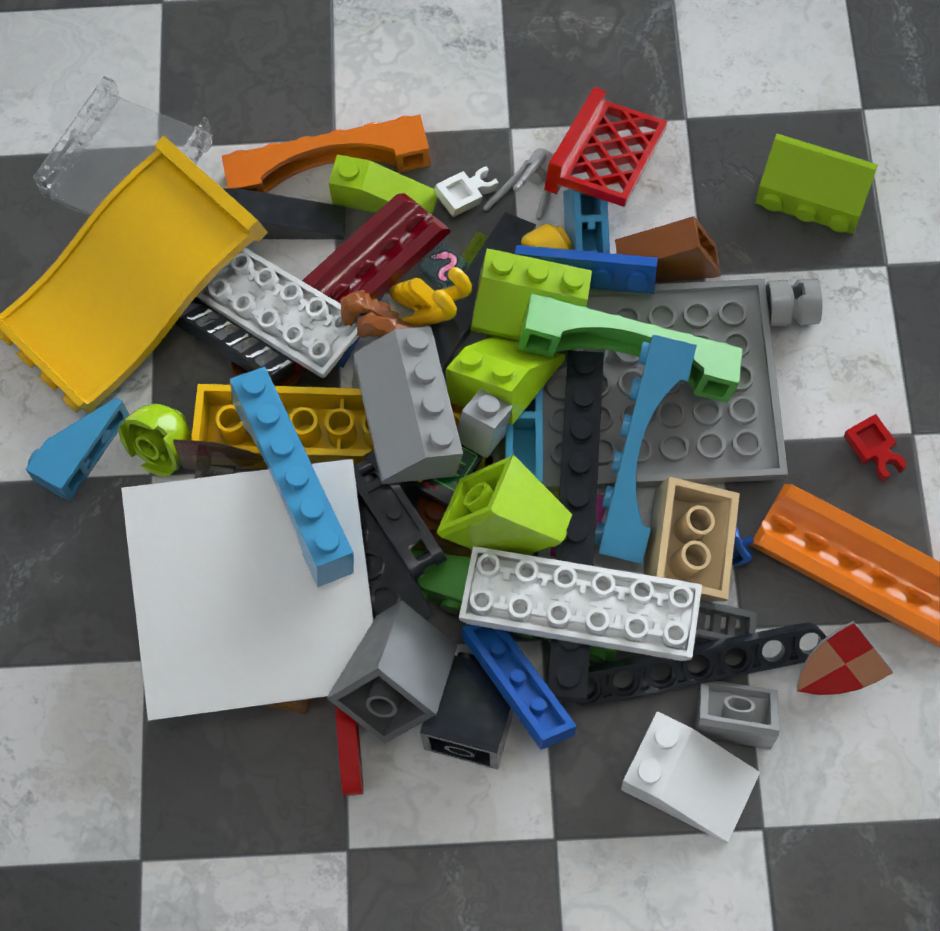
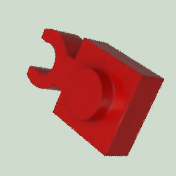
[844,414,906,482]

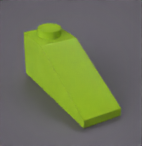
[328,154,438,215]

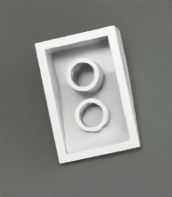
[621,711,760,843]

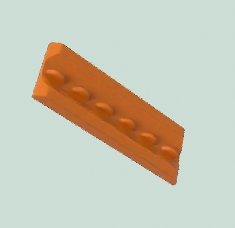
[750,484,940,648]

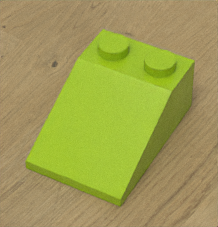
[446,336,565,425]

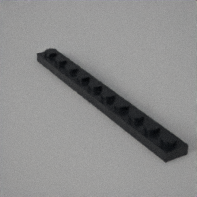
[548,350,604,703]

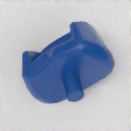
[732,527,754,567]

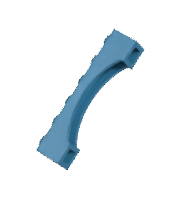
[595,334,697,564]
[230,367,354,587]

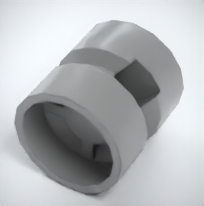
[765,278,822,327]

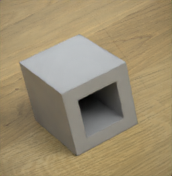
[457,389,513,458]

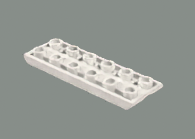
[195,248,362,378]
[459,546,702,661]

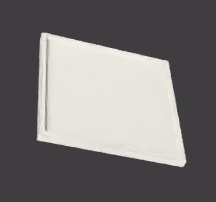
[121,459,373,721]

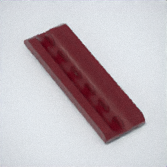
[277,193,451,373]

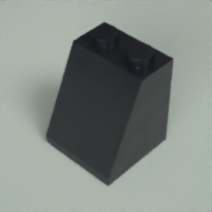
[420,652,514,770]

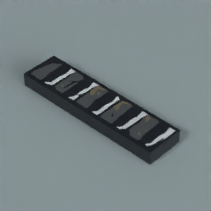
[175,298,295,384]

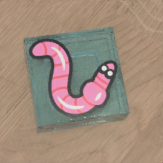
[419,243,468,289]

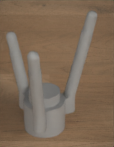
[483,148,553,220]

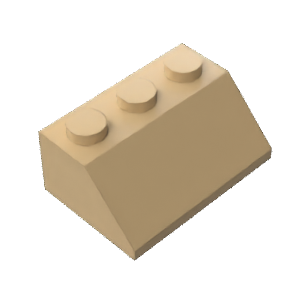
[644,477,740,602]

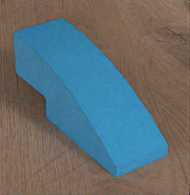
[506,388,543,484]

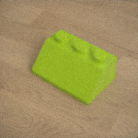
[755,134,878,235]
[470,248,592,351]

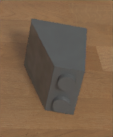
[327,600,457,744]

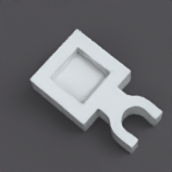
[434,166,499,217]

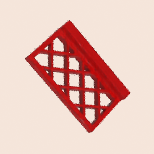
[544,87,668,207]

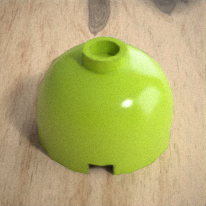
[118,404,192,477]

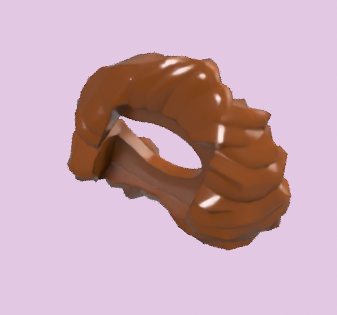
[341,290,416,338]

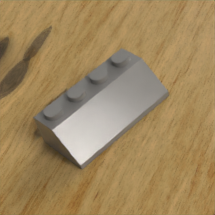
[353,326,463,484]

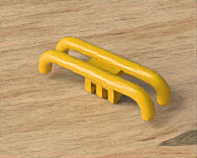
[389,267,472,327]

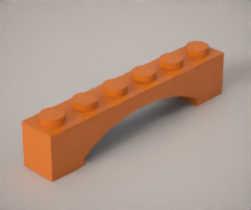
[221,114,431,193]

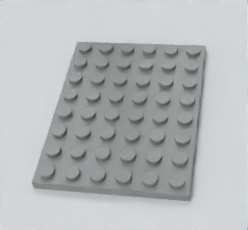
[486,278,788,491]

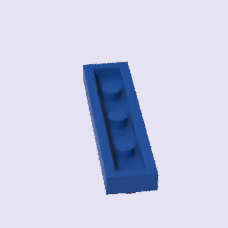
[515,245,658,294]
[461,625,577,750]

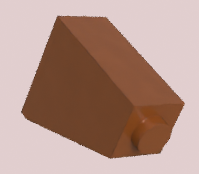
[615,216,721,282]

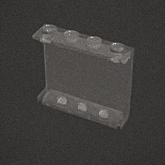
[33,76,213,216]

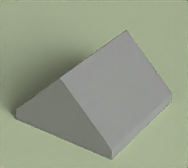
[695,681,779,749]

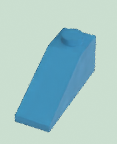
[563,189,610,253]
[25,398,130,502]

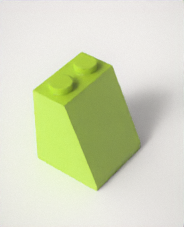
[436,455,572,556]

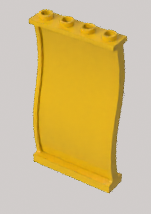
[0,135,268,414]

